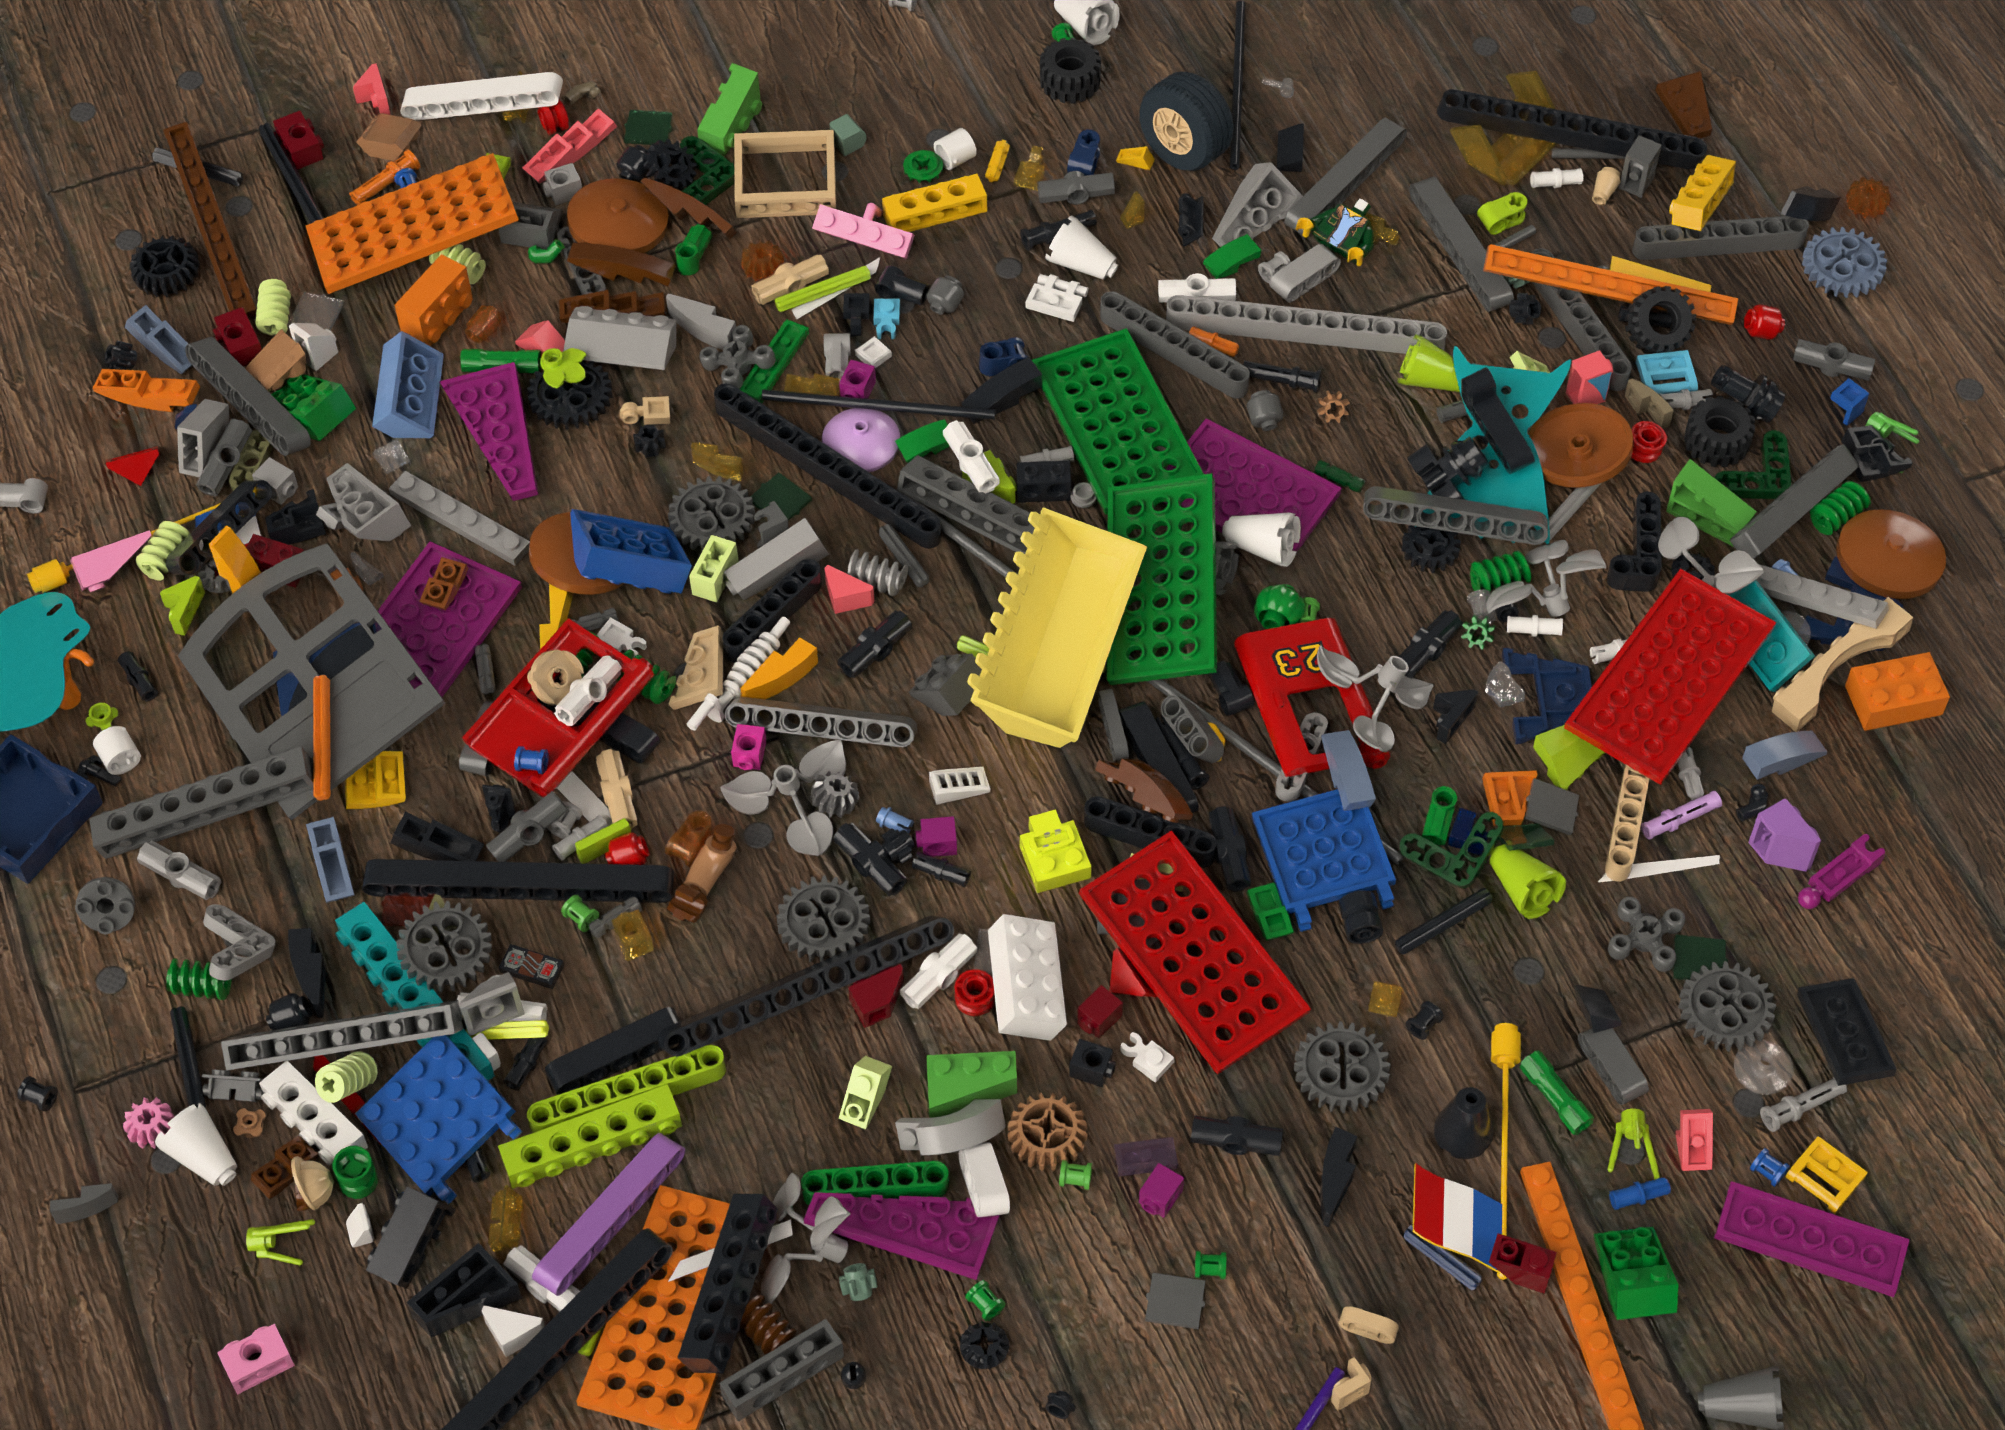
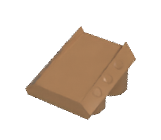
[356,113,422,161]
[245,329,306,392]

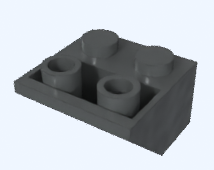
[498,202,563,249]
[909,654,982,716]

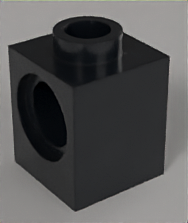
[1069,1039,1116,1088]

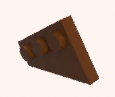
[1655,71,1712,139]

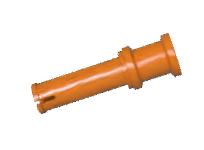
[349,149,421,205]

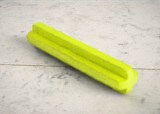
[466,1020,549,1040]

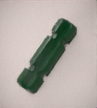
[1314,460,1365,493]

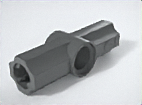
[1037,171,1115,205]
[1792,339,1875,381]
[196,418,252,497]
[486,791,568,862]

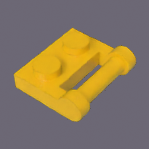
[1785,1136,1868,1214]

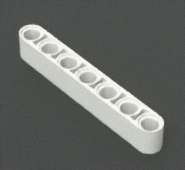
[400,72,563,121]

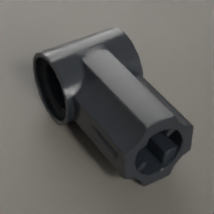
[874,266,929,305]
[1208,661,1254,716]

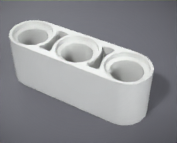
[959,1142,1010,1218]

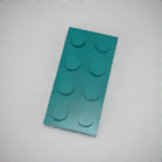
[1727,580,1815,692]

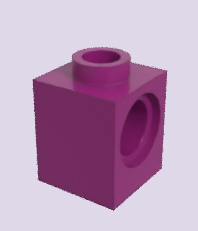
[839,360,876,399]
[916,816,957,857]
[1139,1163,1184,1218]

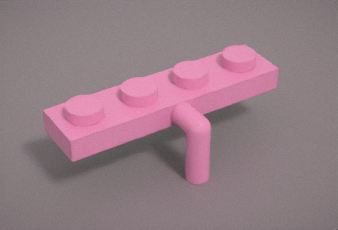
[812,203,915,259]

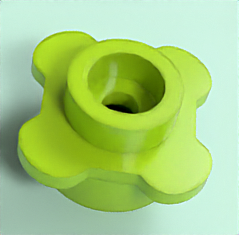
[86,703,119,731]

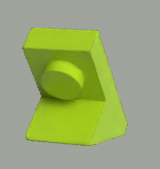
[160,576,205,636]

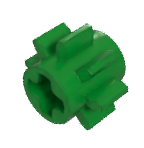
[1461,615,1496,650]

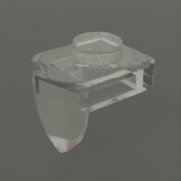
[1485,661,1525,708]

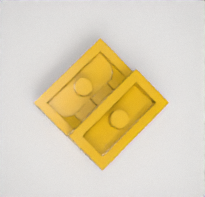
[345,751,406,809]

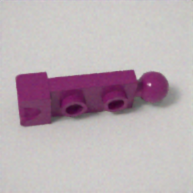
[1798,834,1885,909]

